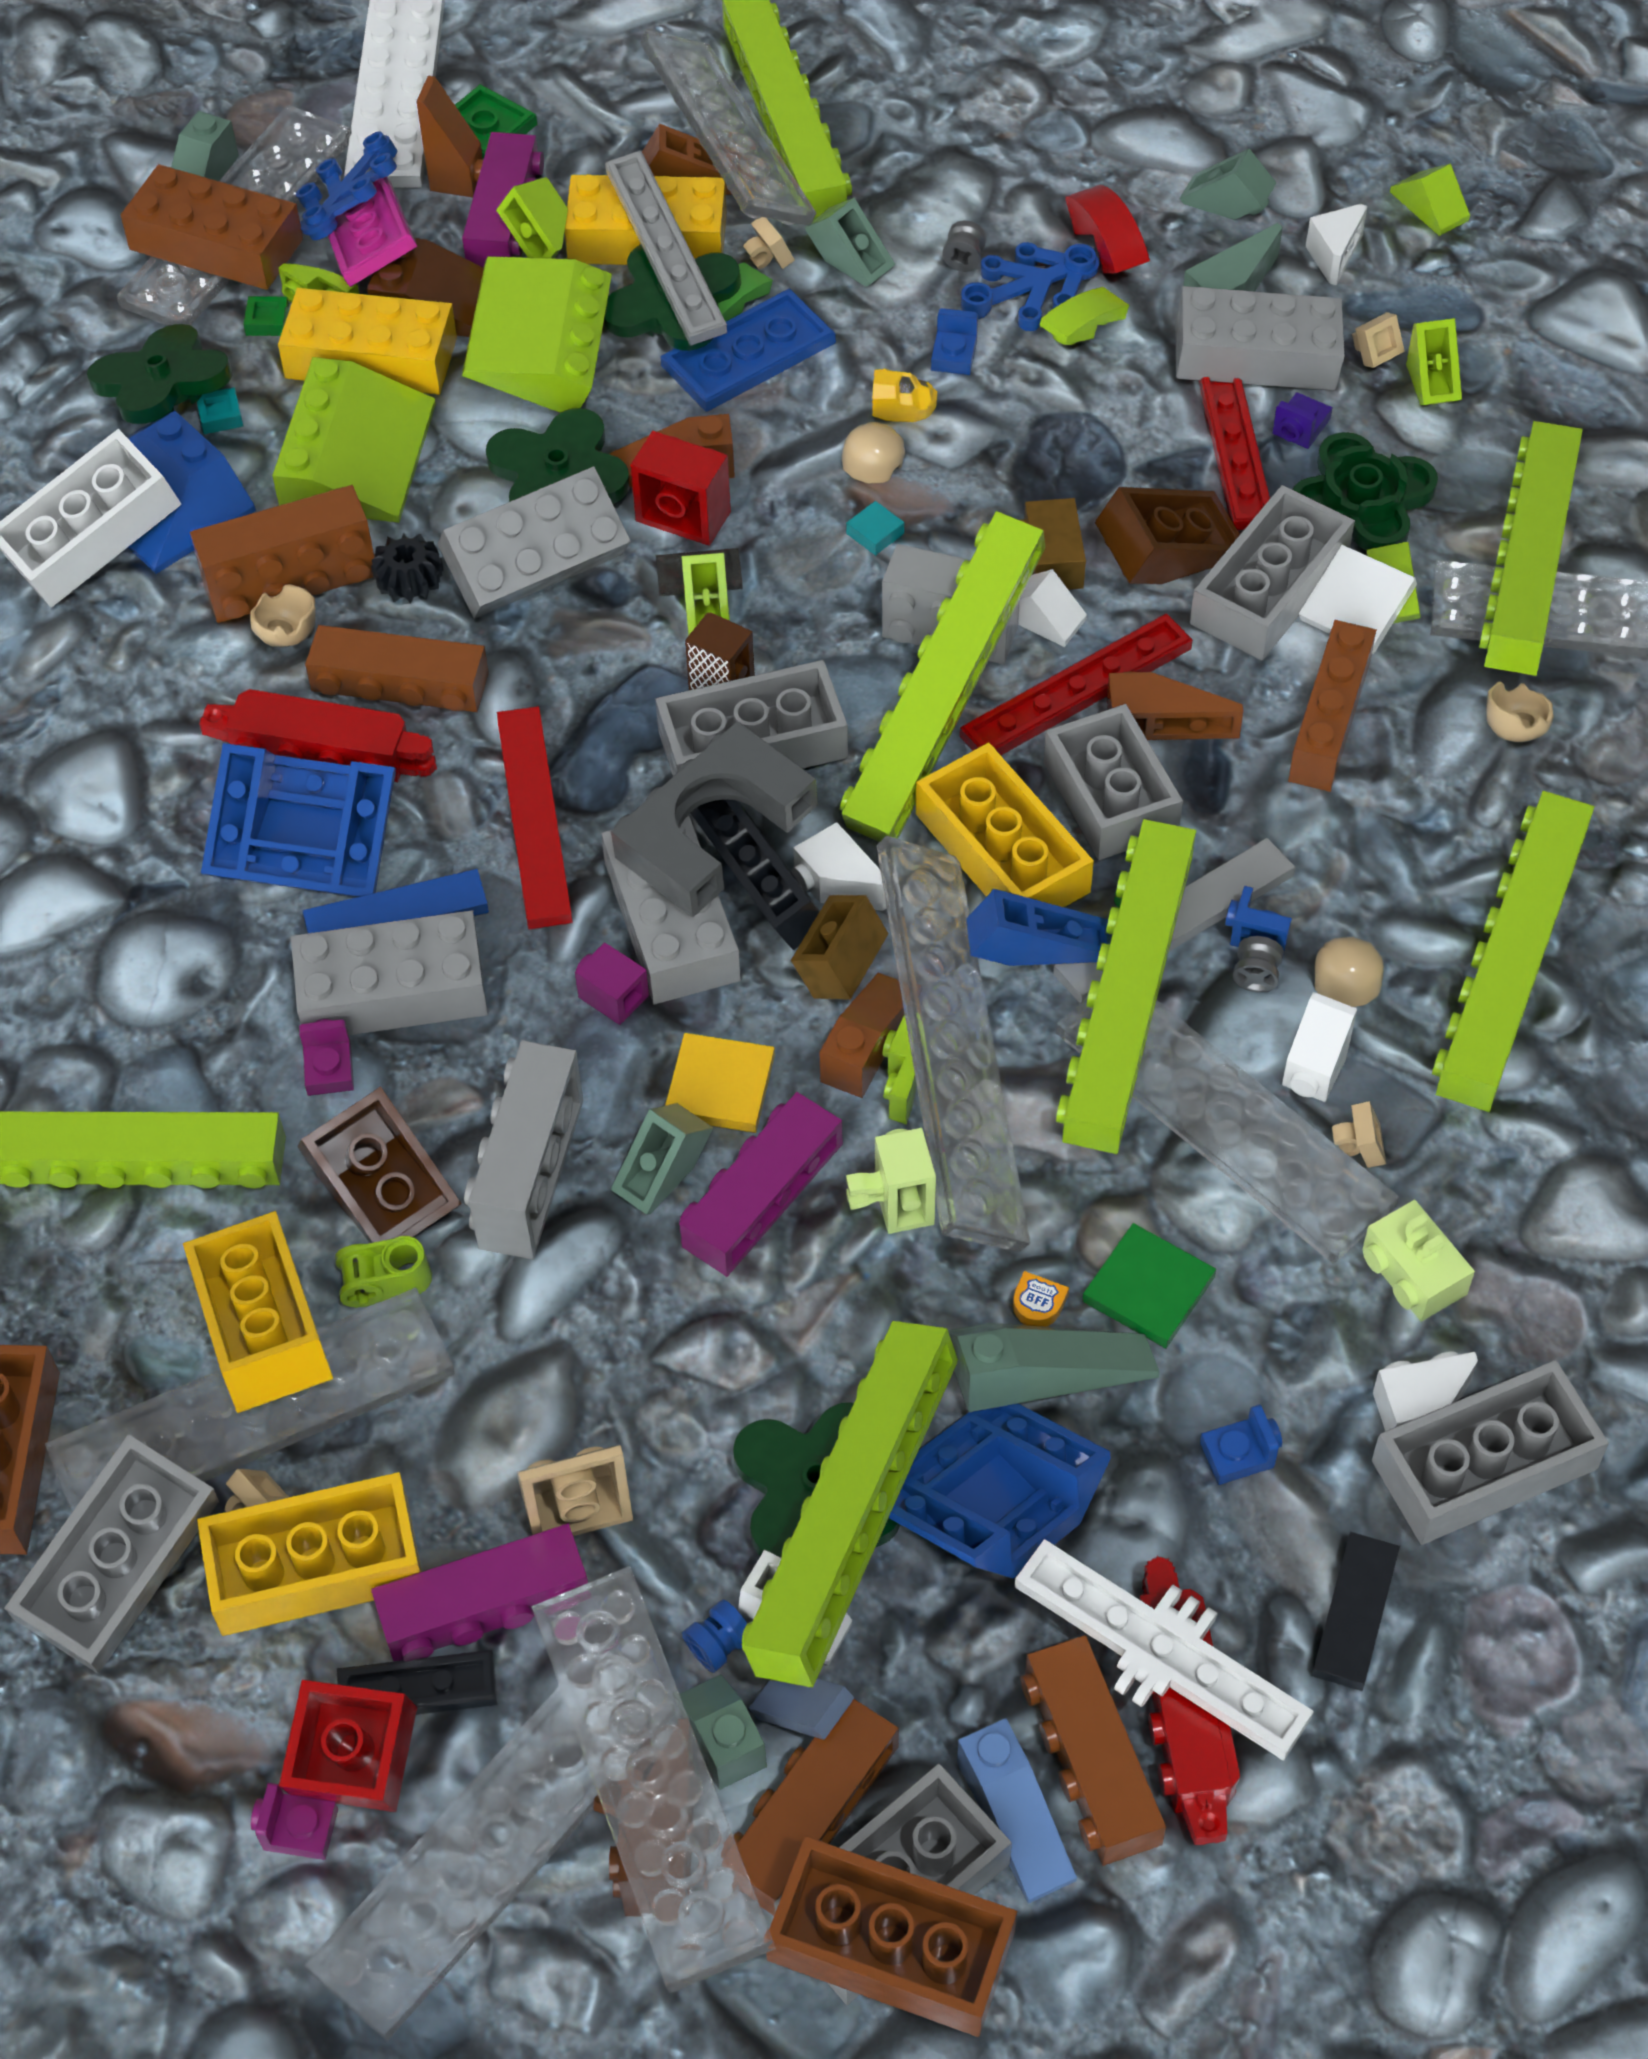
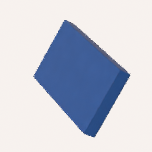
[660,288,836,412]

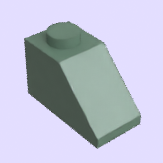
[171,111,239,181]
[1179,148,1276,220]
[805,198,896,287]
[610,1103,713,1215]
[674,1674,767,1790]

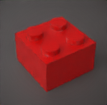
[630,430,731,546]
[279,1680,417,1812]

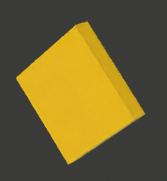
[665,1033,775,1133]

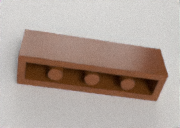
[1288,620,1377,792]
[305,625,489,712]
[1020,1635,1166,1866]
[721,1699,899,1916]

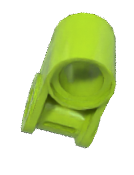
[335,1236,432,1308]

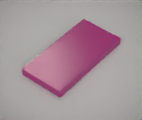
[328,176,417,287]

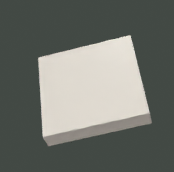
[1299,545,1417,654]

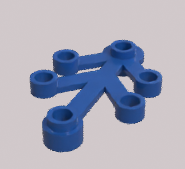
[296,131,397,240]
[961,242,1099,331]

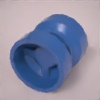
[682,1599,748,1673]

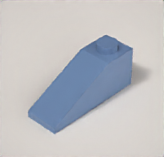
[957,1718,1077,1904]

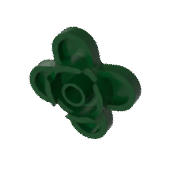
[604,244,741,351]
[87,324,232,424]
[486,408,630,504]
[1292,432,1438,551]
[733,1402,900,1558]

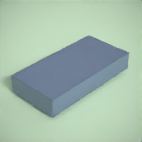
[749,1678,854,1740]

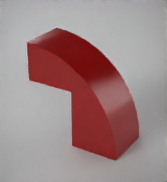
[1065,185,1150,273]

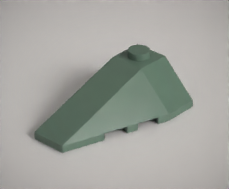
[948,1322,1160,1412]

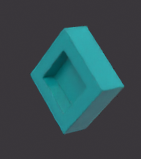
[197,387,244,434]
[846,501,905,556]

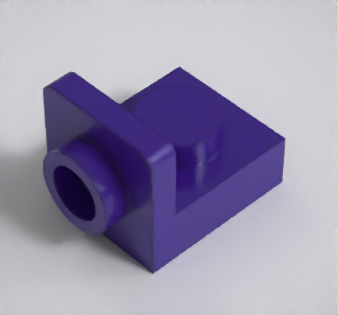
[1272,392,1333,449]

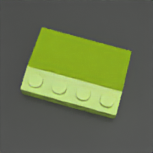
[462,256,612,413]
[272,357,436,523]

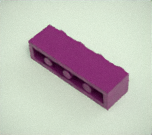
[462,132,544,268]
[679,1092,843,1277]
[371,1523,591,1662]

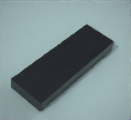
[1311,1531,1400,1691]
[337,1650,498,1715]

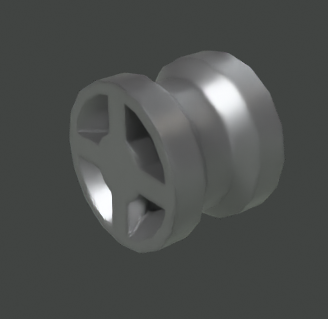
[942,220,987,271]
[1233,936,1284,992]

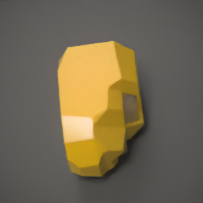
[872,368,938,422]

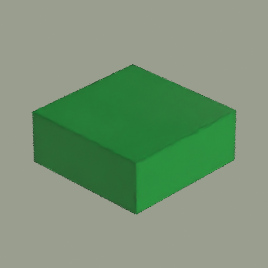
[243,296,290,336]

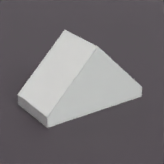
[1306,204,1368,285]
[1018,569,1087,647]

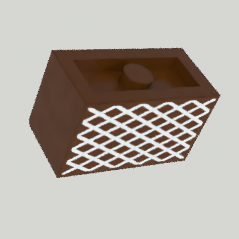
[685,612,755,690]

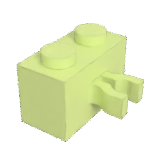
[846,1128,936,1234]
[1362,1199,1475,1322]

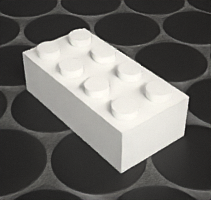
[0,429,182,608]

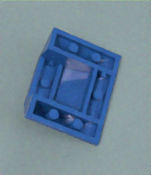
[127,411,256,574]
[201,743,396,897]
[889,1403,1111,1578]

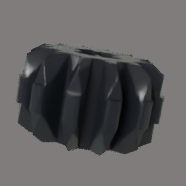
[371,532,444,604]

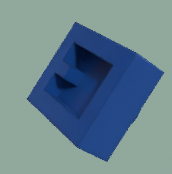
[931,308,978,375]
[1225,886,1292,956]
[1200,1405,1282,1485]

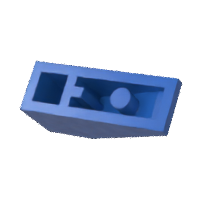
[966,889,1113,966]

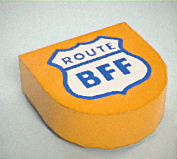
[1013,1271,1069,1327]

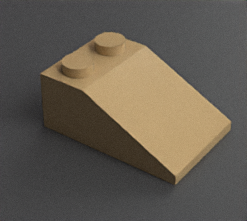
[517,1445,633,1536]

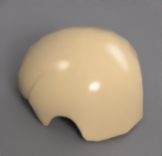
[841,422,905,483]
[250,584,316,648]
[1486,681,1554,742]
[1314,937,1384,1007]

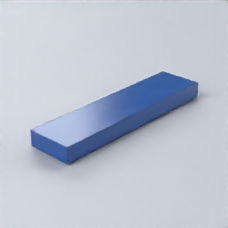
[302,869,489,933]

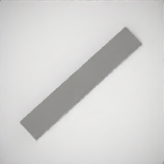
[605,151,727,346]
[1054,838,1295,1005]

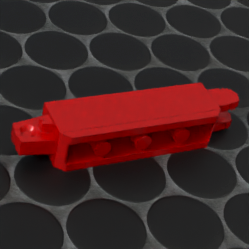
[199,689,437,783]
[1139,1555,1240,1845]

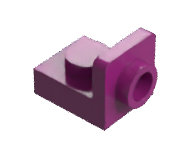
[299,1019,354,1096]
[251,1783,338,1860]

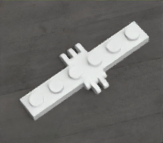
[1015,1539,1314,1761]

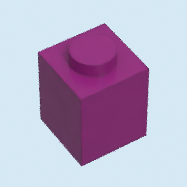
[575,942,649,1025]

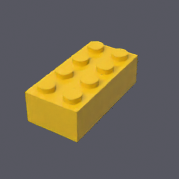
[565,174,727,265]
[278,288,457,395]
[915,742,1094,907]
[182,1211,333,1413]
[197,1472,422,1636]

